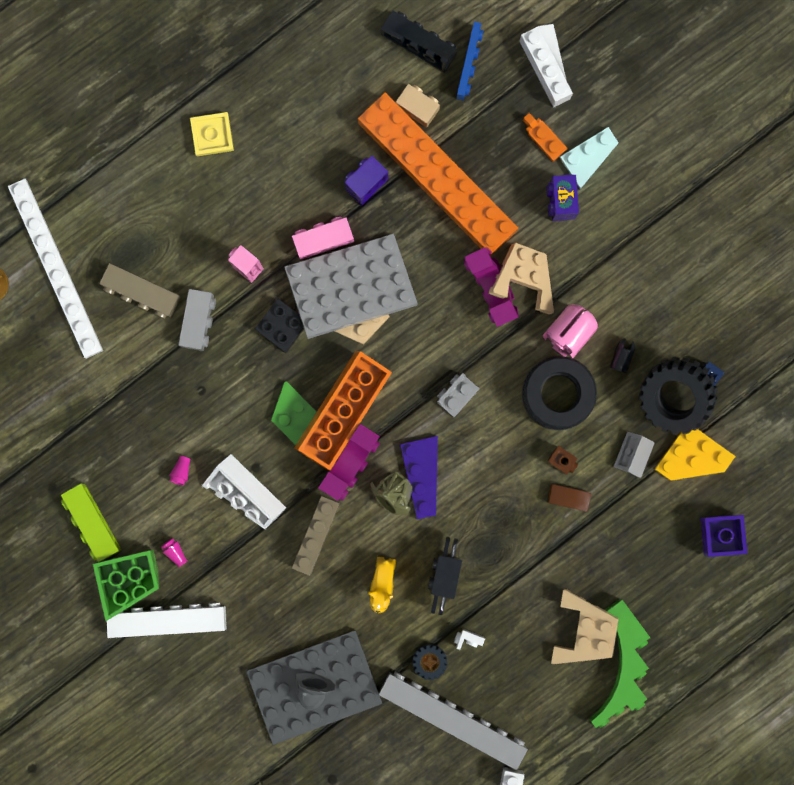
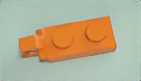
[523,113,568,162]

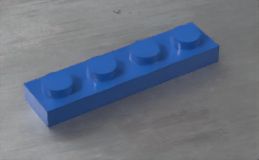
[457,22,484,101]

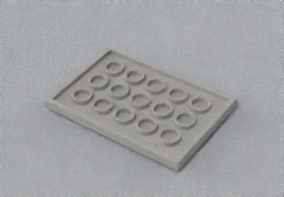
[285,234,418,339]

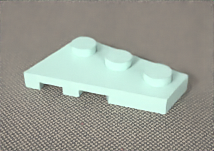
[560,127,618,189]

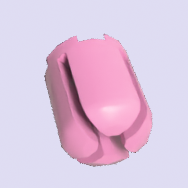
[543,304,598,359]

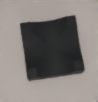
[255,299,304,353]

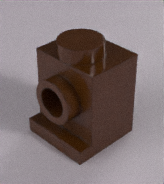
[547,446,578,475]

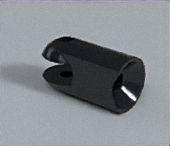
[610,338,636,373]

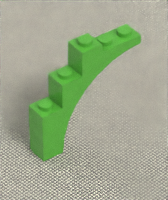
[589,599,650,728]

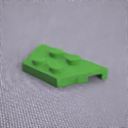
[271,381,316,445]

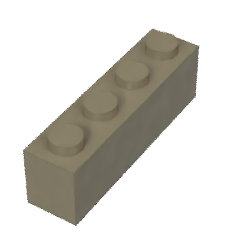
[99,263,181,319]
[292,496,340,576]

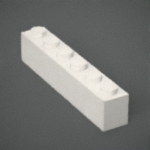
[107,603,227,638]

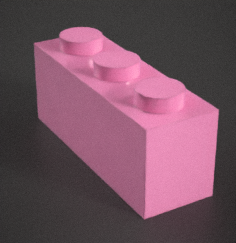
[292,216,354,260]
[228,245,264,283]

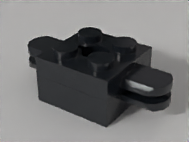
[428,537,462,615]

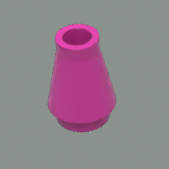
[169,456,191,486]
[161,538,188,567]

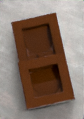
[547,484,592,512]

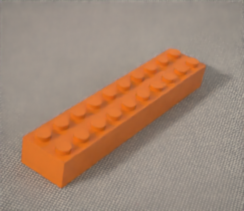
[358,92,518,256]

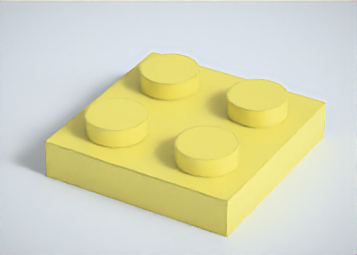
[190,112,234,156]

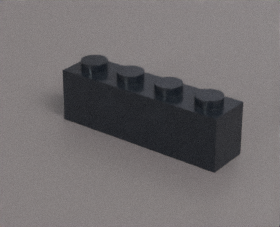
[381,10,457,73]

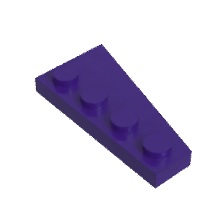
[400,436,438,519]

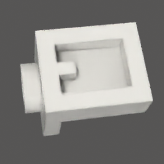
[454,628,485,650]

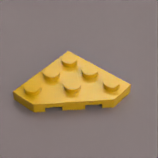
[654,429,736,481]

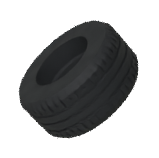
[522,356,597,430]

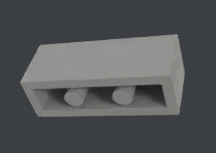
[179,289,216,351]

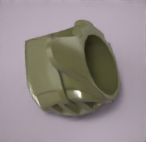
[370,472,412,515]

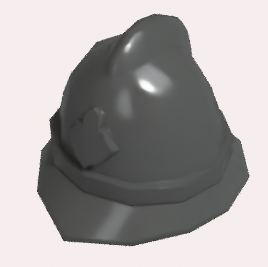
[295,673,335,710]

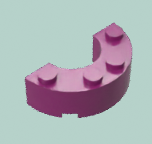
[464,247,519,327]
[318,424,380,501]

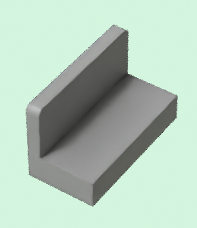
[614,431,654,478]

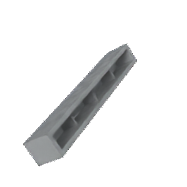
[379,671,528,770]

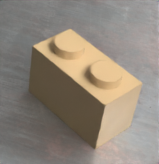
[396,84,440,128]

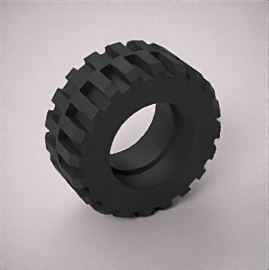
[639,357,718,435]

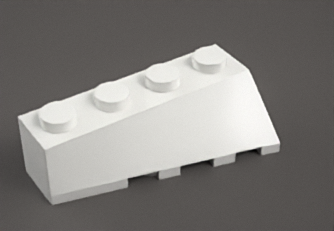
[519,24,573,107]
[202,454,286,529]

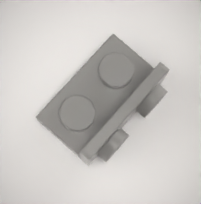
[437,373,479,417]

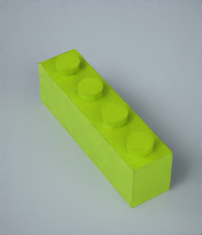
[61,483,122,563]

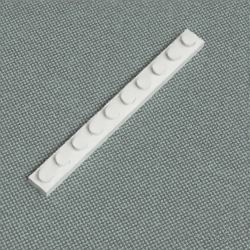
[8,179,103,358]

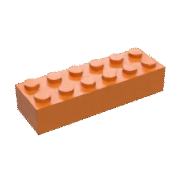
[294,351,392,470]

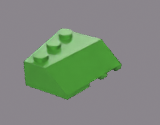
[93,550,159,621]

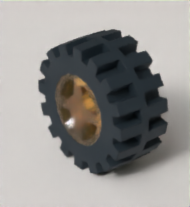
[412,644,447,680]

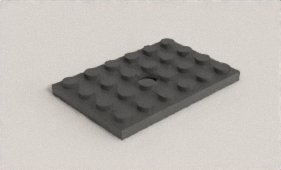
[246,630,382,745]

